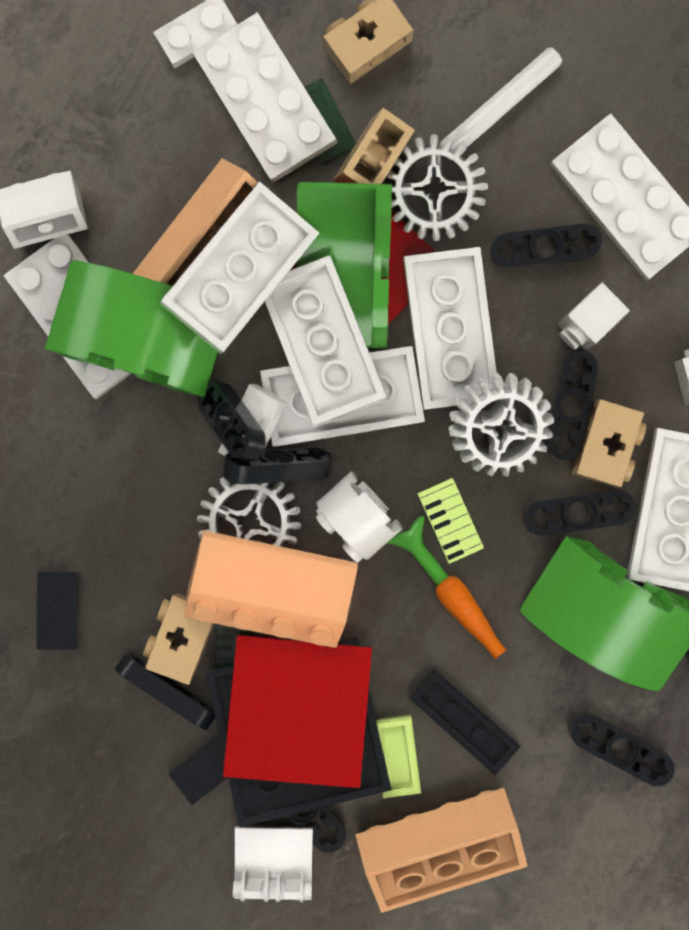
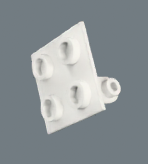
[233,826,313,902]

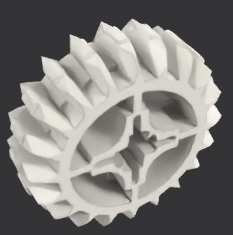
[386,135,488,241]
[448,372,554,477]
[197,477,302,548]

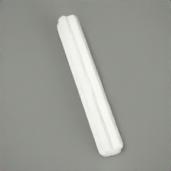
[439,47,562,160]

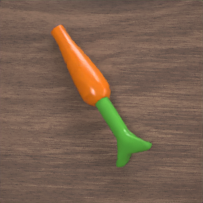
[386,516,506,659]

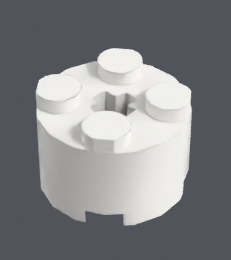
[316,472,403,563]

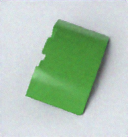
[297,182,392,349]
[45,260,217,398]
[520,536,689,691]

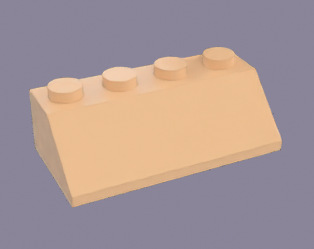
[133,158,258,286]
[183,530,358,648]
[355,788,528,913]

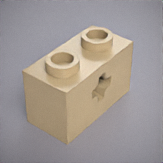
[323,0,413,84]
[333,108,415,184]
[571,399,647,488]
[143,593,214,685]

